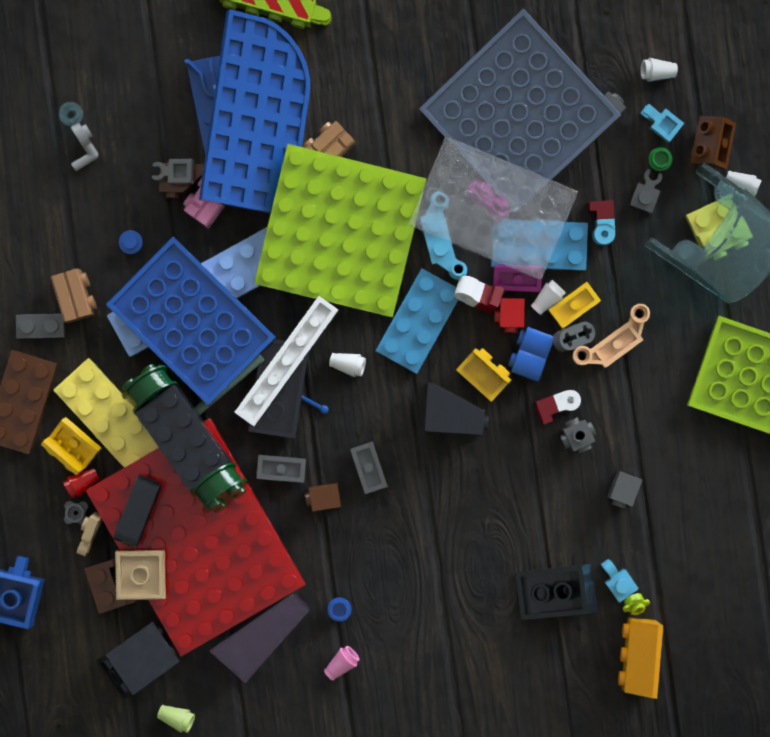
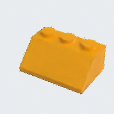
[618,618,663,699]

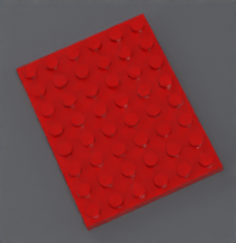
[86,418,306,656]

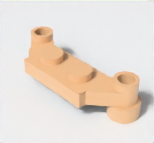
[572,304,650,368]

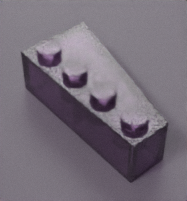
[210,592,310,683]

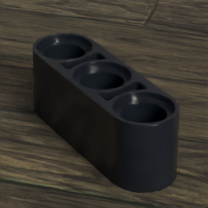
[113,474,162,548]

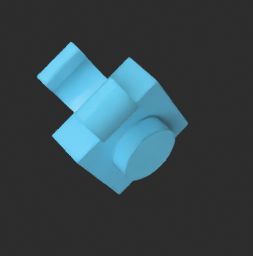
[640,104,684,143]
[601,559,639,603]

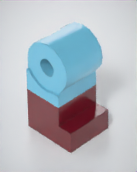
[587,200,615,246]

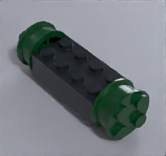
[121,364,248,514]

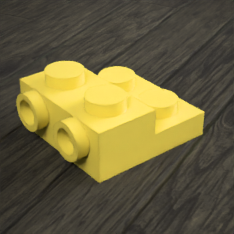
[685,195,751,260]

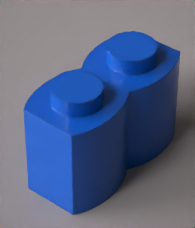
[508,327,553,382]

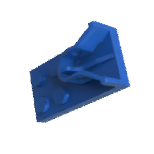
[185,56,220,155]

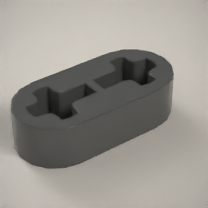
[553,322,595,352]

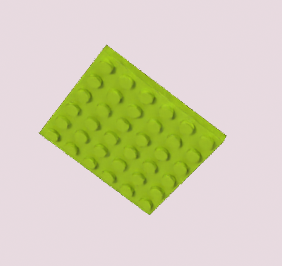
[254,144,426,317]

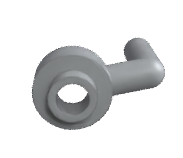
[71,123,99,171]

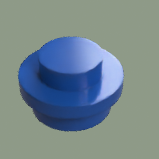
[119,230,143,254]
[327,597,351,622]

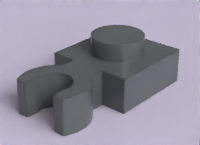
[152,159,195,185]
[629,169,662,214]

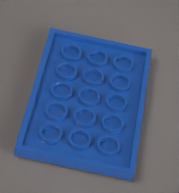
[106,237,276,405]

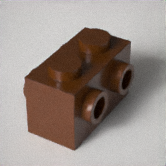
[690,116,736,169]

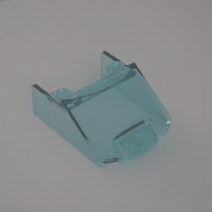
[644,163,770,304]

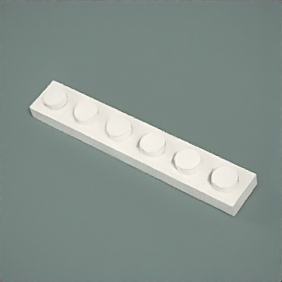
[235,296,338,426]

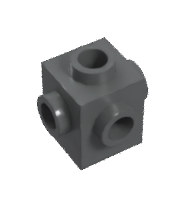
[560,417,597,454]

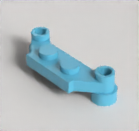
[420,192,467,280]

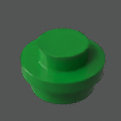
[648,147,672,171]

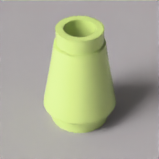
[157,705,195,733]

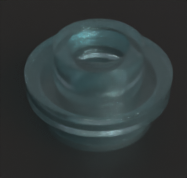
[59,102,83,126]

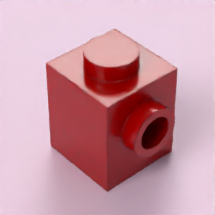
[494,298,525,333]

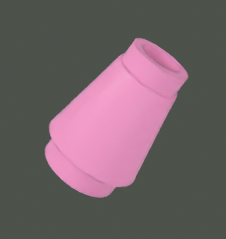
[324,646,360,681]

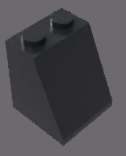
[424,383,489,435]
[96,622,180,700]

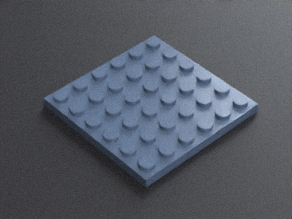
[419,9,621,213]

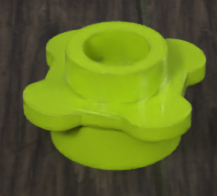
[623,593,650,615]

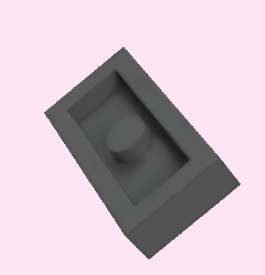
[16,314,65,339]
[350,441,388,494]
[256,455,306,483]

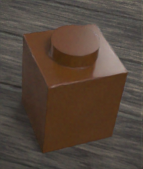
[305,483,341,511]

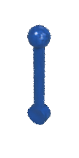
[302,395,329,414]

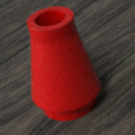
[63,468,100,498]

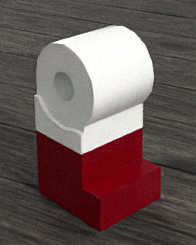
[454,276,504,314]
[533,390,581,425]

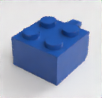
[0,556,45,629]

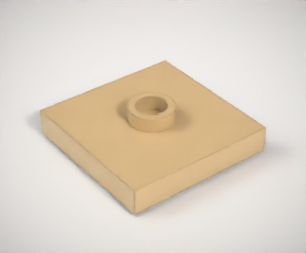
[115,550,166,600]

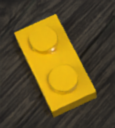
[548,282,601,329]

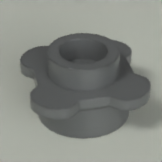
[64,501,88,525]

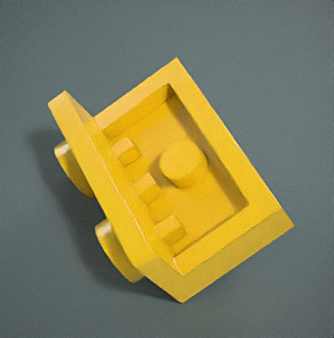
[456,348,511,402]
[41,417,101,475]

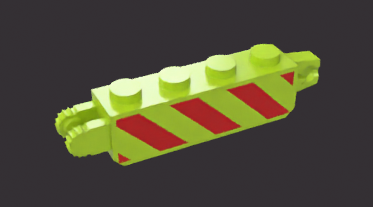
[219,0,332,29]

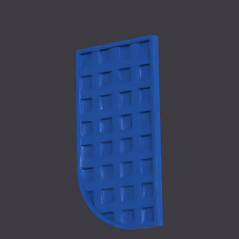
[199,10,310,214]

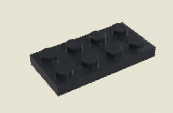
[248,339,309,439]

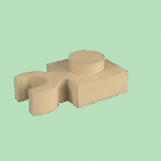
[76,512,102,556]

